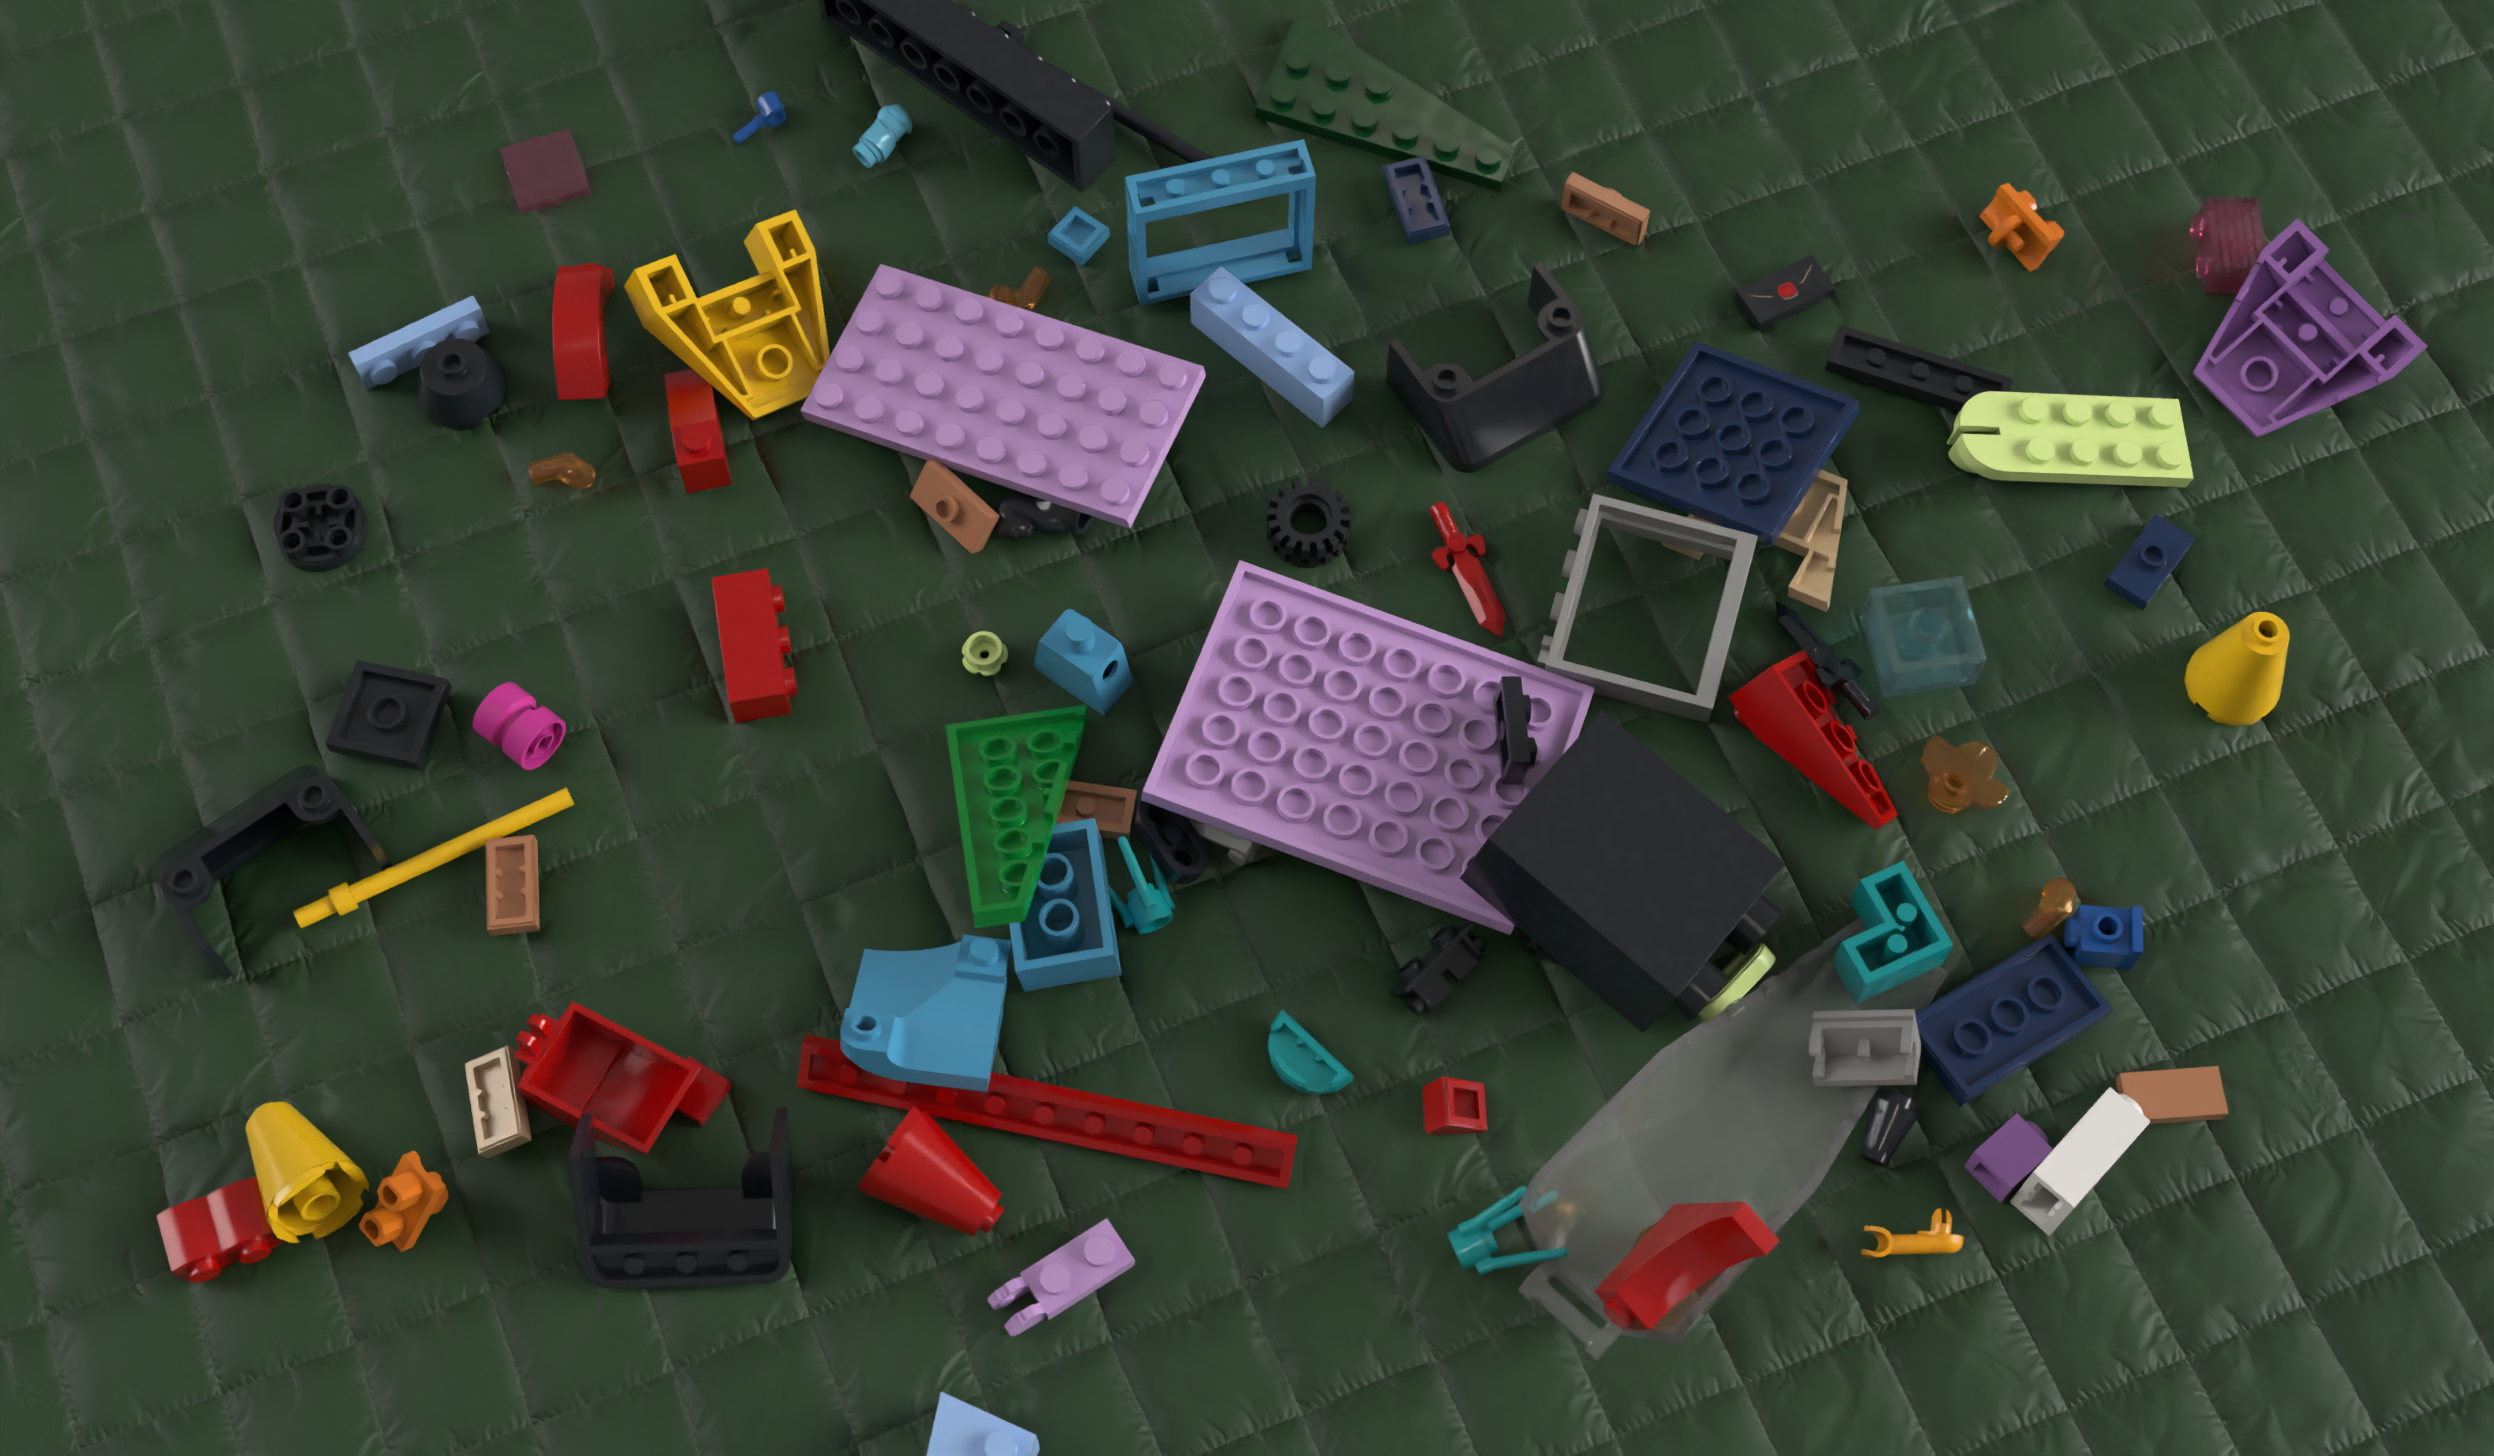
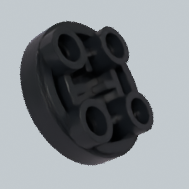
[272,484,369,572]

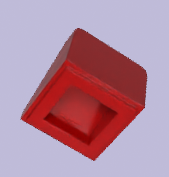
[1423,1077,1487,1135]

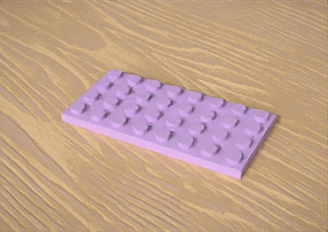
[800,264,1206,529]

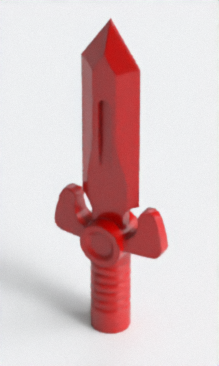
[1429,502,1506,638]

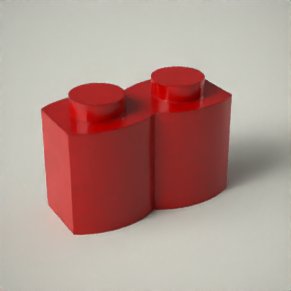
[157,1177,283,1283]

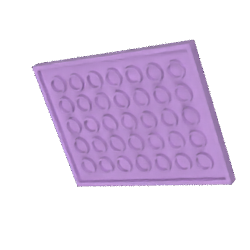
[1141,560,1595,935]

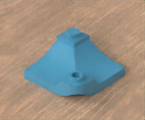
[840,934,1012,1092]

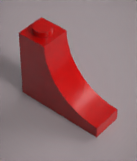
[1594,1201,1780,1330]

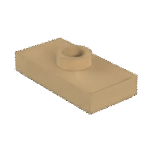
[465,1045,532,1158]

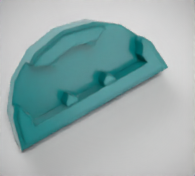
[1268,1009,1354,1095]

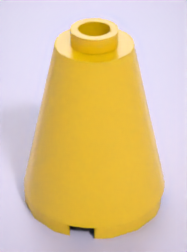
[2184,612,2290,726]
[245,1102,369,1243]

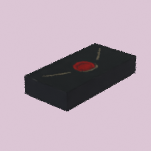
[1734,255,1836,332]

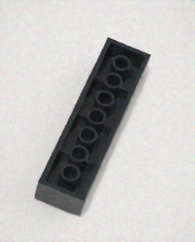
[818,0,1115,193]

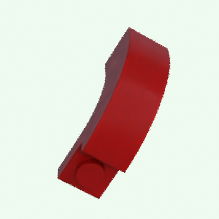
[552,263,615,400]

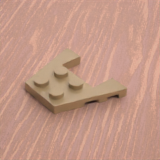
[1662,470,1847,612]

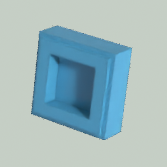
[1047,206,1110,266]

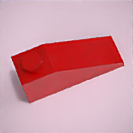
[664,369,732,494]

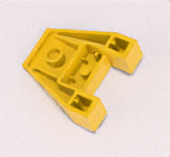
[624,209,830,420]

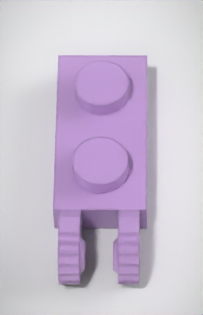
[987,1218,1135,1337]

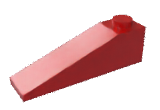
[1729,650,1898,830]

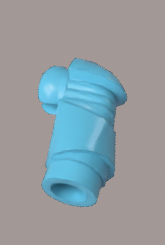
[852,104,913,168]

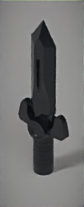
[1775,600,1880,721]

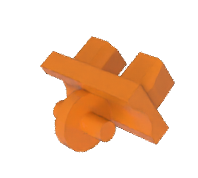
[1979,183,2064,272]
[359,1151,448,1252]

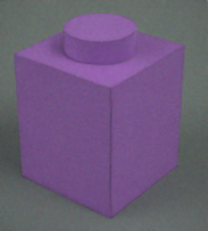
[1964,1113,2053,1203]

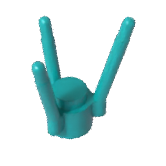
[1109,836,1175,934]
[1447,1186,1569,1276]

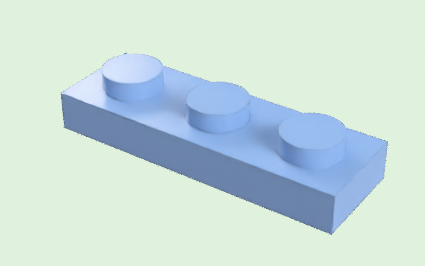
[348,295,490,390]

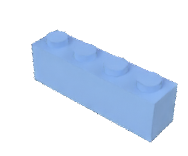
[1190,266,1354,428]

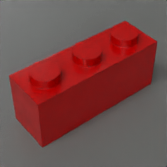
[712,568,798,723]

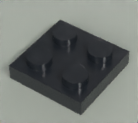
[325,660,452,771]

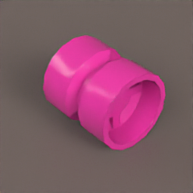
[473,682,566,770]

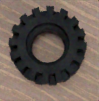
[1267,478,1350,568]

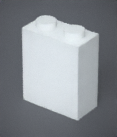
[2010,1087,2151,1236]

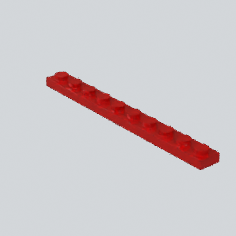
[797,1034,1298,1189]

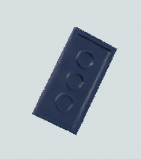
[1915,932,2113,1107]

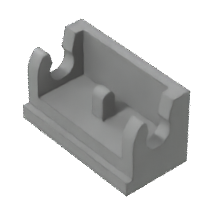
[1809,1009,1922,1086]

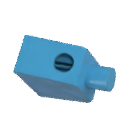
[1034,608,1133,716]

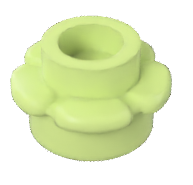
[962,631,1008,676]

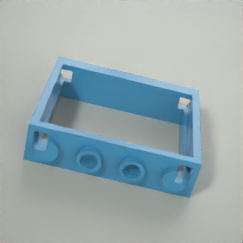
[1125,139,1316,306]

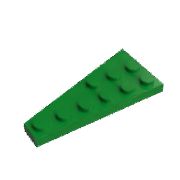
[945,705,1088,928]

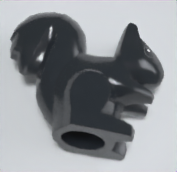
[994,493,1096,541]

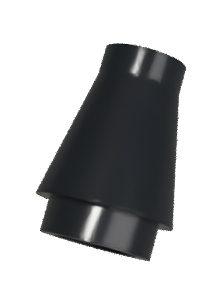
[1859,1089,1918,1168]

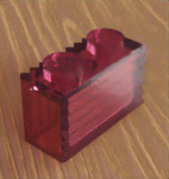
[2190,197,2265,293]

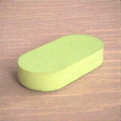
[1699,943,1776,1023]

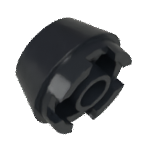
[416,338,507,430]

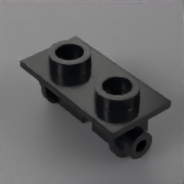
[1388,922,1486,1016]

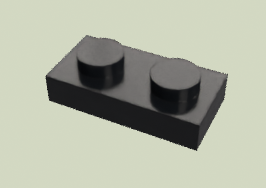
[1493,676,1536,785]

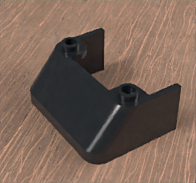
[1386,261,1603,473]
[154,765,392,980]
[568,1107,794,1289]

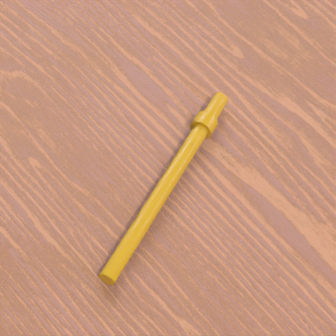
[293,788,574,929]

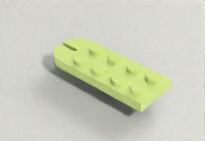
[1947,391,2194,487]

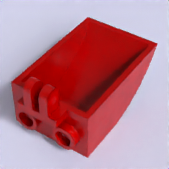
[514,1001,701,1154]

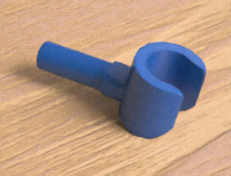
[732,91,786,145]

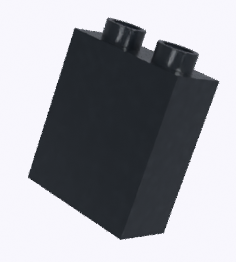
[1460,710,1786,1033]

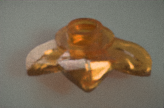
[1921,736,2010,813]

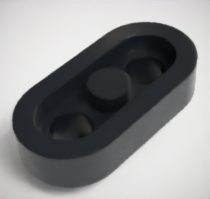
[1133,800,1209,884]

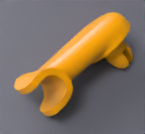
[1861,1208,1964,1258]

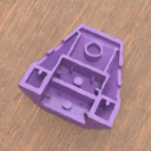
[2193,218,2428,438]

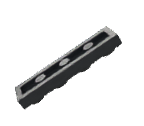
[1824,325,2014,412]

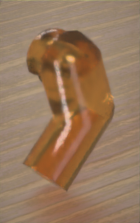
[988,267,1051,311]
[527,452,595,490]
[2020,877,2076,941]

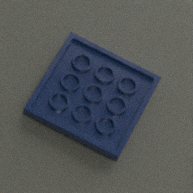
[1607,341,1859,546]

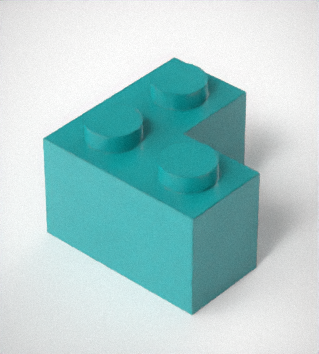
[1831,861,1953,1005]

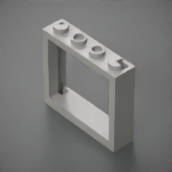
[1537,494,1758,723]

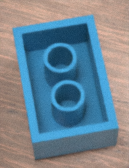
[1009,818,1122,992]

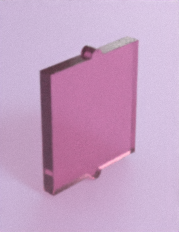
[500,129,591,214]

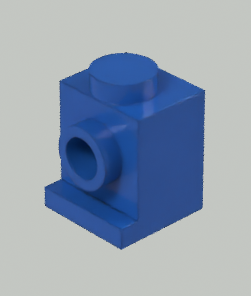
[2064,905,2143,970]

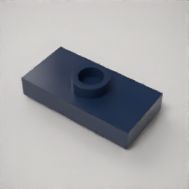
[1382,156,1450,245]
[2104,514,2195,611]

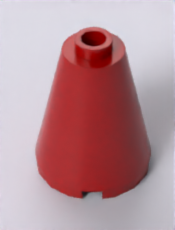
[857,1104,1005,1237]

